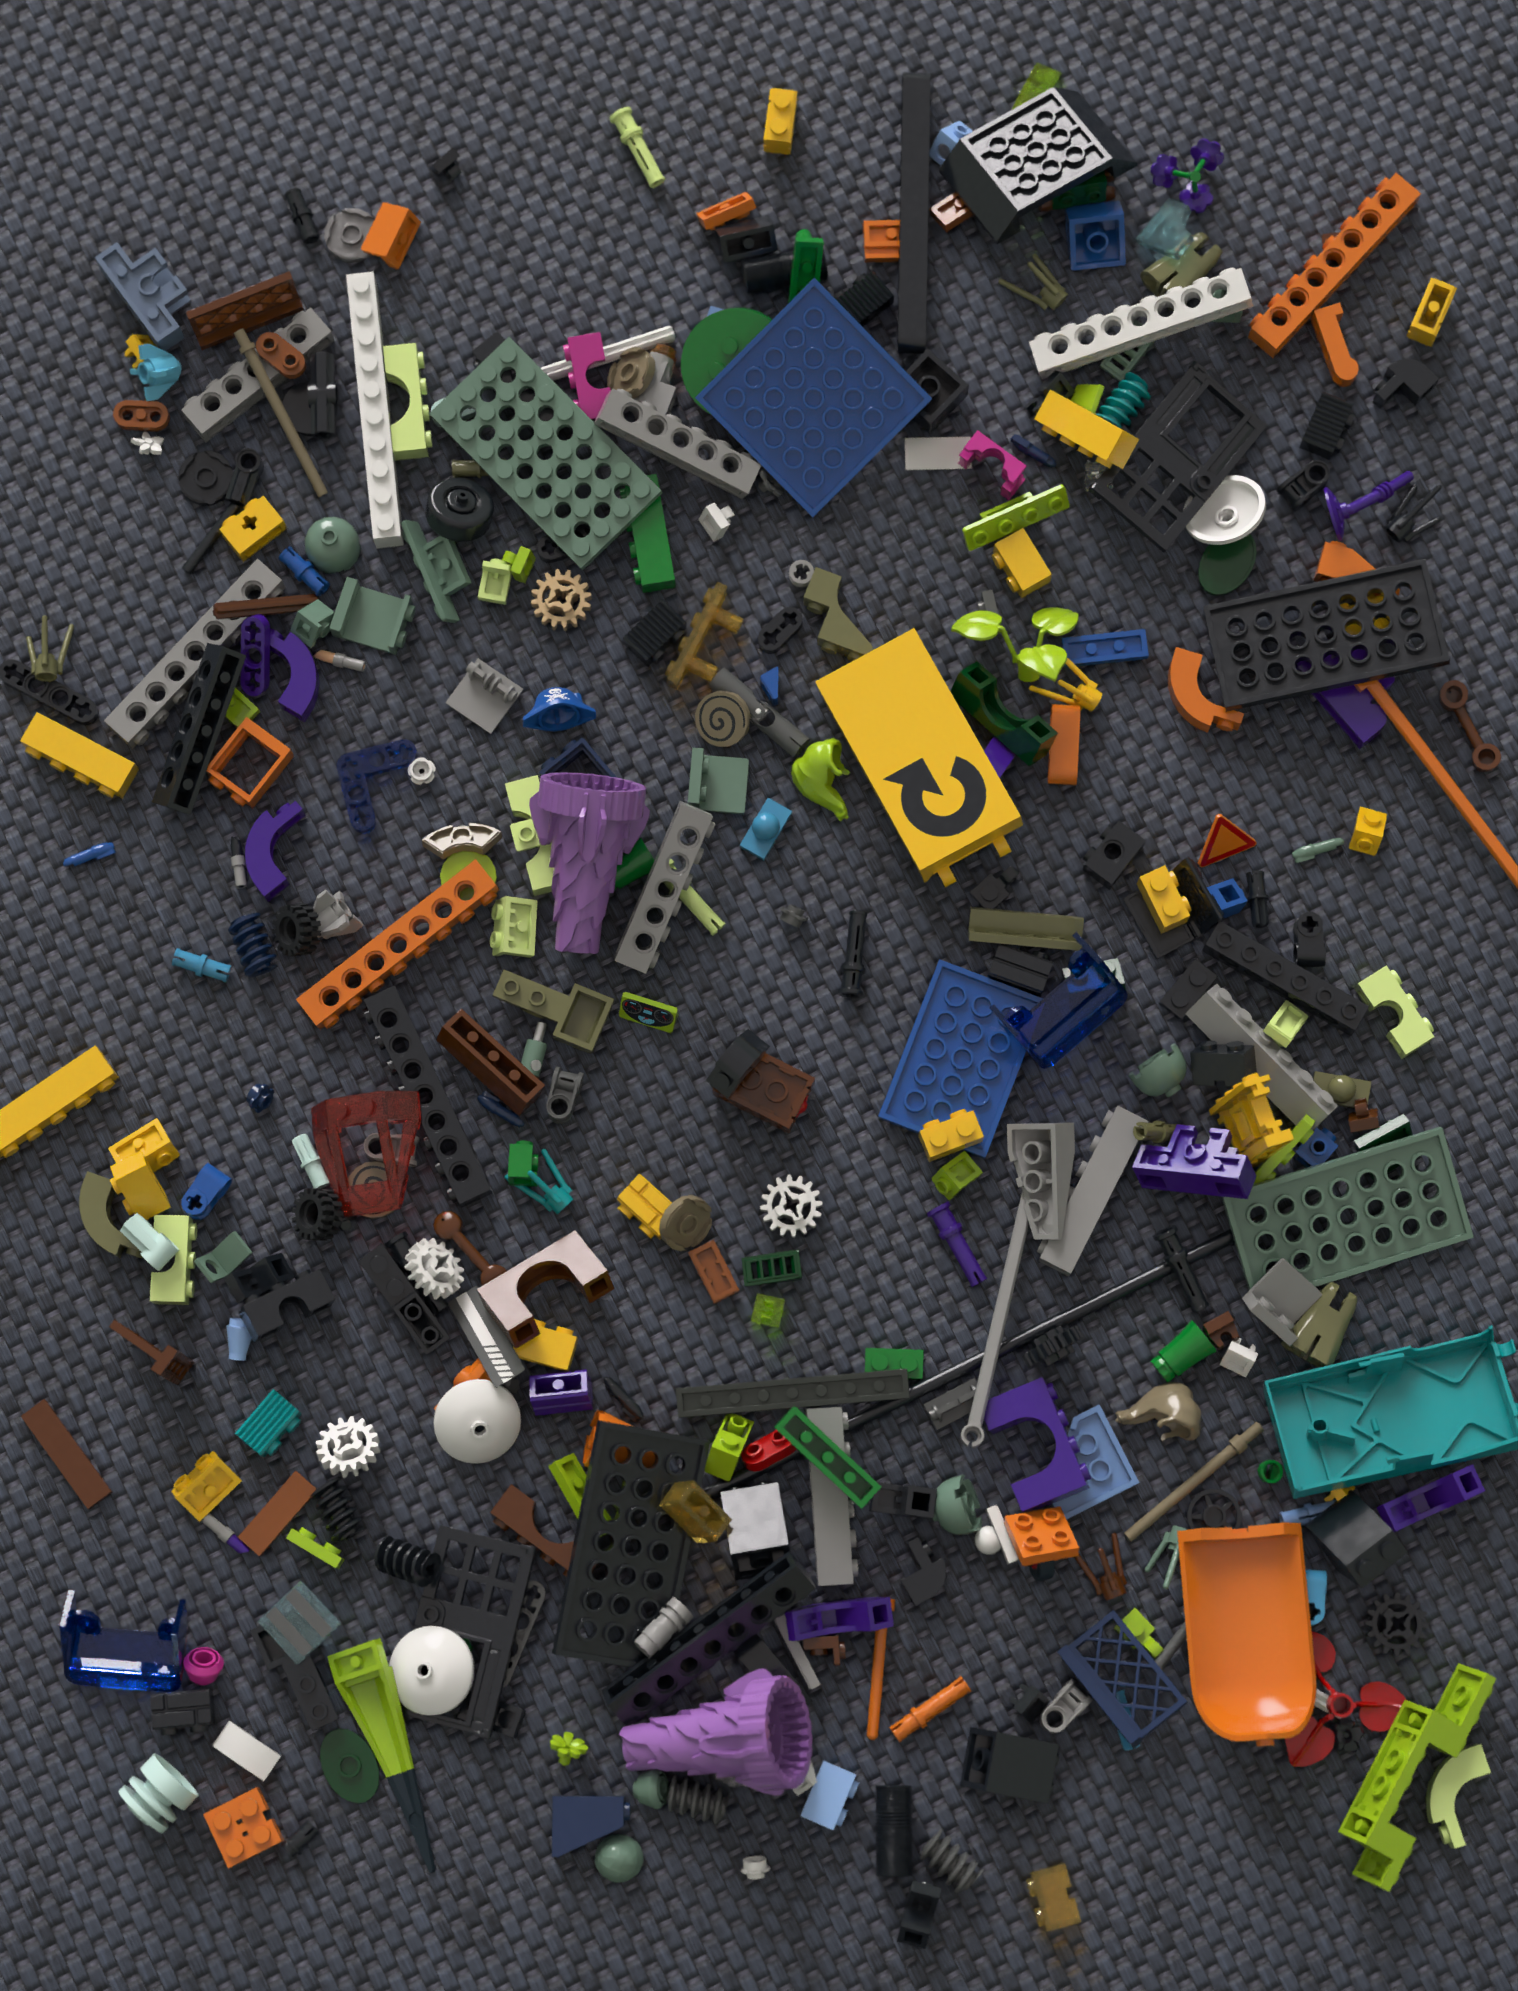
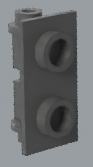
[923,1378,977,1430]

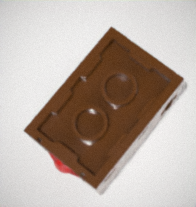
[712,1053,815,1133]

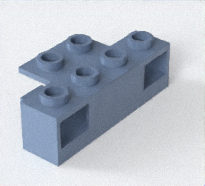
[94,242,192,351]

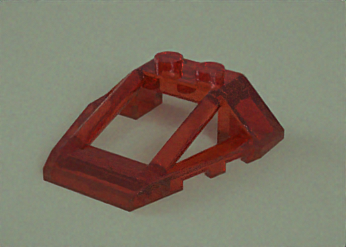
[311,1091,421,1217]

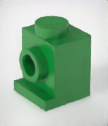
[508,1141,538,1186]

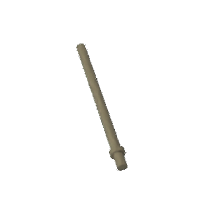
[234,328,328,498]

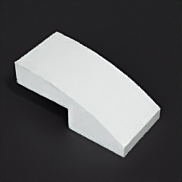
[213,1721,281,1781]

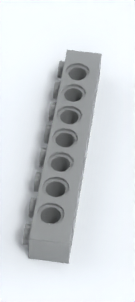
[104,559,285,749]

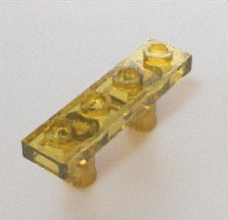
[665,582,744,690]

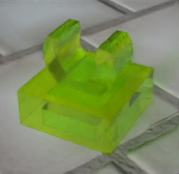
[751,1293,785,1329]

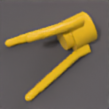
[1029,658,1102,712]

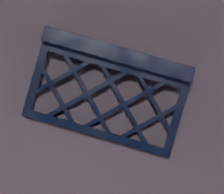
[1057,1610,1188,1749]

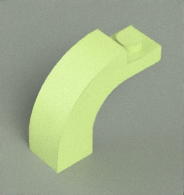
[1426,1744,1491,1849]

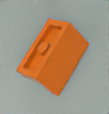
[361,202,421,270]

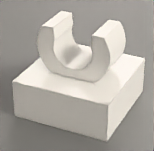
[698,502,735,542]
[1220,1338,1258,1377]

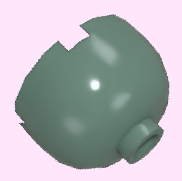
[305,516,361,574]
[1128,1043,1187,1098]
[932,1474,982,1535]

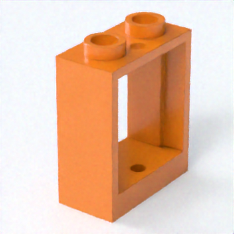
[206,717,294,809]

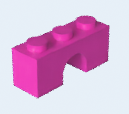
[563,332,611,420]

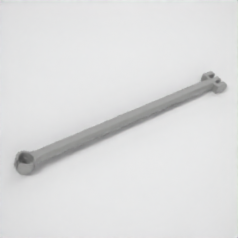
[960,1191,1029,1448]

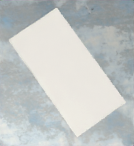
[905,437,972,470]

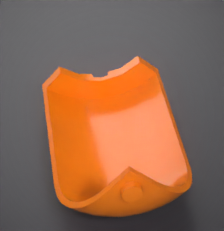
[1177,1522,1316,1747]

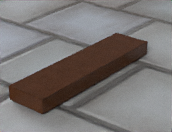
[21,1399,113,1510]

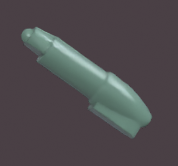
[1292,838,1344,863]

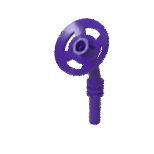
[1324,471,1414,542]

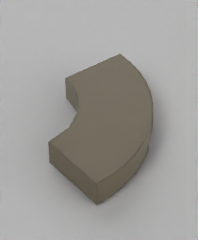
[422,823,502,860]

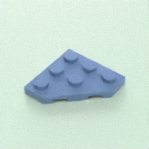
[1052,1404,1139,1520]

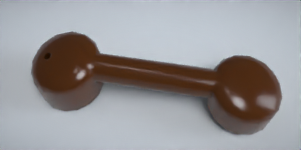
[1439,680,1501,772]
[433,1211,507,1286]

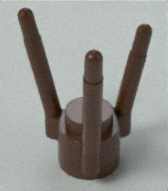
[1074,1533,1127,1601]

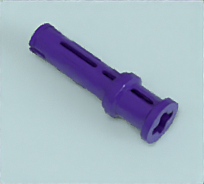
[926,1201,988,1287]

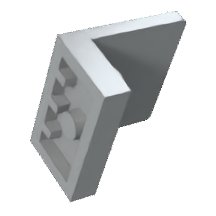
[1242,1258,1322,1346]

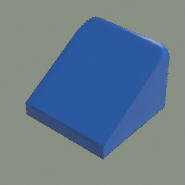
[760,666,779,706]

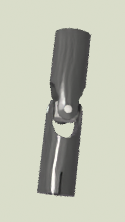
[709,668,810,758]

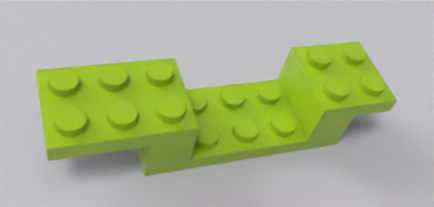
[1338,1663,1497,1892]

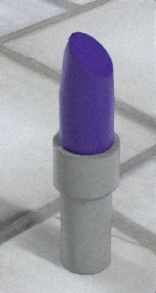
[202,1513,250,1553]

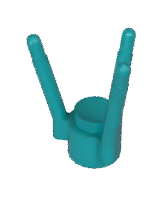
[504,1149,573,1214]

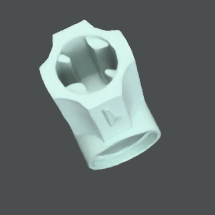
[120,1213,179,1271]

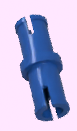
[279,546,330,596]

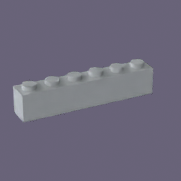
[1186,984,1338,1130]
[1037,1105,1148,1277]
[805,1407,858,1586]

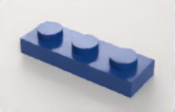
[1061,629,1149,668]

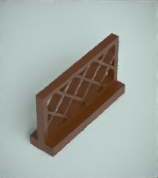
[186,271,304,351]
[109,1320,195,1386]

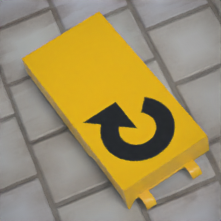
[815,628,1023,887]

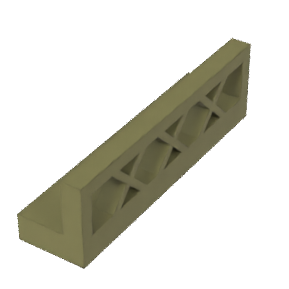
[968,907,1084,951]

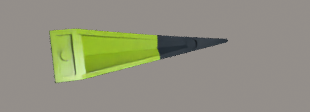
[327,1638,436,1873]

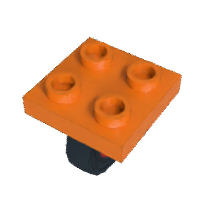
[1004,1506,1079,1581]

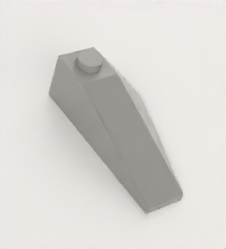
[1007,1123,1075,1240]

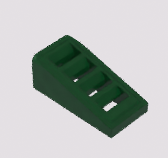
[741,1250,802,1287]

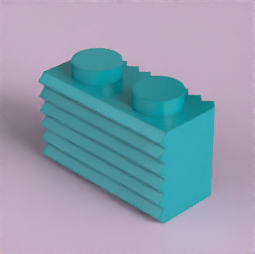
[235,1389,302,1457]

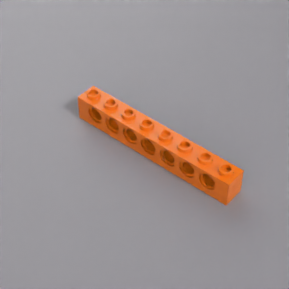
[1248,173,1421,358]
[296,859,499,1030]

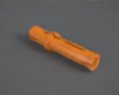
[889,1676,972,1743]

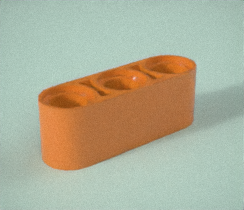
[1048,704,1080,785]

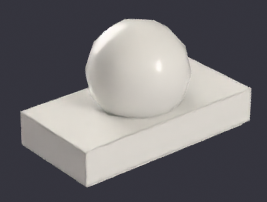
[974,1505,1019,1565]

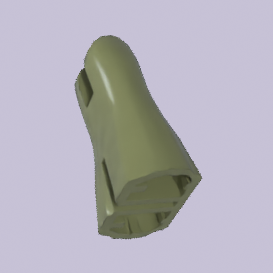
[1140,232,1223,311]
[1281,1282,1357,1368]

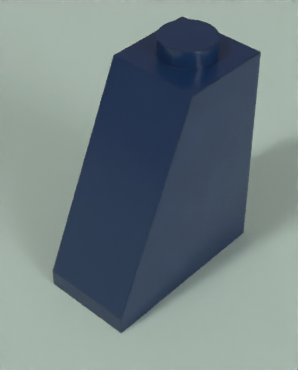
[552,1796,630,1857]

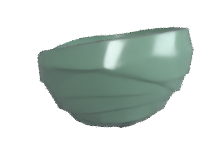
[595,1834,643,1882]

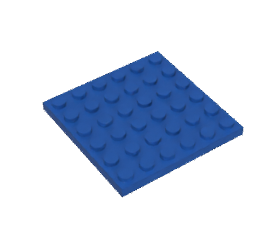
[695,277,932,517]

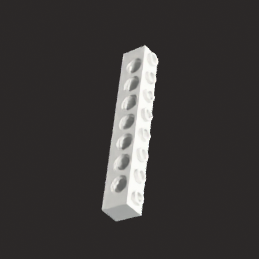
[1029,268,1253,380]

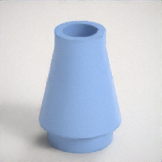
[226,1318,252,1361]

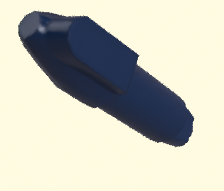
[1010,434,1056,468]
[477,1091,525,1128]

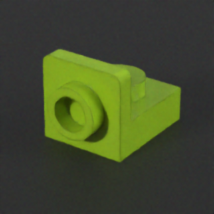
[932,1151,983,1200]

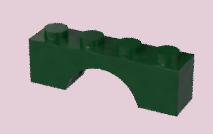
[950,661,1058,767]

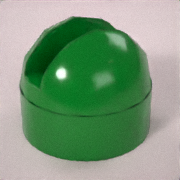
[1257,1460,1283,1483]

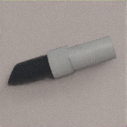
[231,836,247,889]

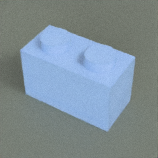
[800,1760,859,1830]

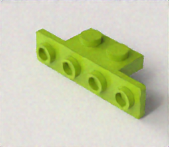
[962,484,1070,551]

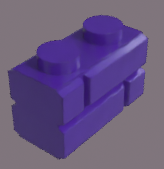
[529,1369,593,1416]

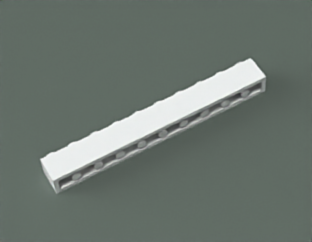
[346,272,404,549]

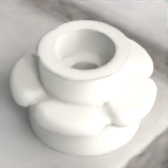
[408,757,436,785]
[741,1856,770,1879]

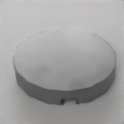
[324,208,374,263]

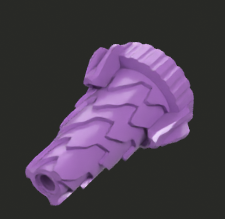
[529,772,650,954]
[619,1669,812,1795]

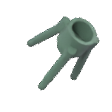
[1145,1526,1188,1593]

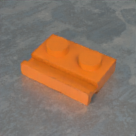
[863,220,900,262]

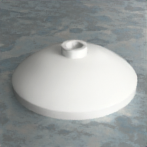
[1183,475,1266,545]
[434,1379,521,1463]
[389,1626,474,1715]

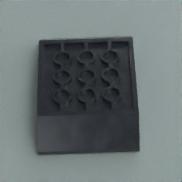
[939,87,1137,245]

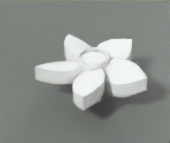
[131,431,164,455]

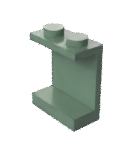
[329,577,416,655]

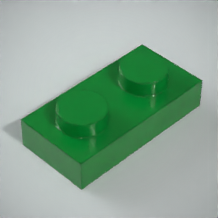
[865,1348,923,1380]

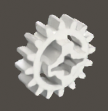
[760,1174,823,1238]
[405,1238,464,1299]
[316,1416,380,1478]

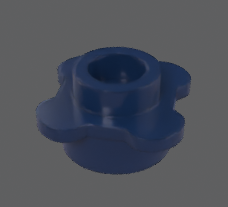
[246,1084,274,1113]

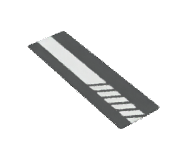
[448,1286,525,1387]

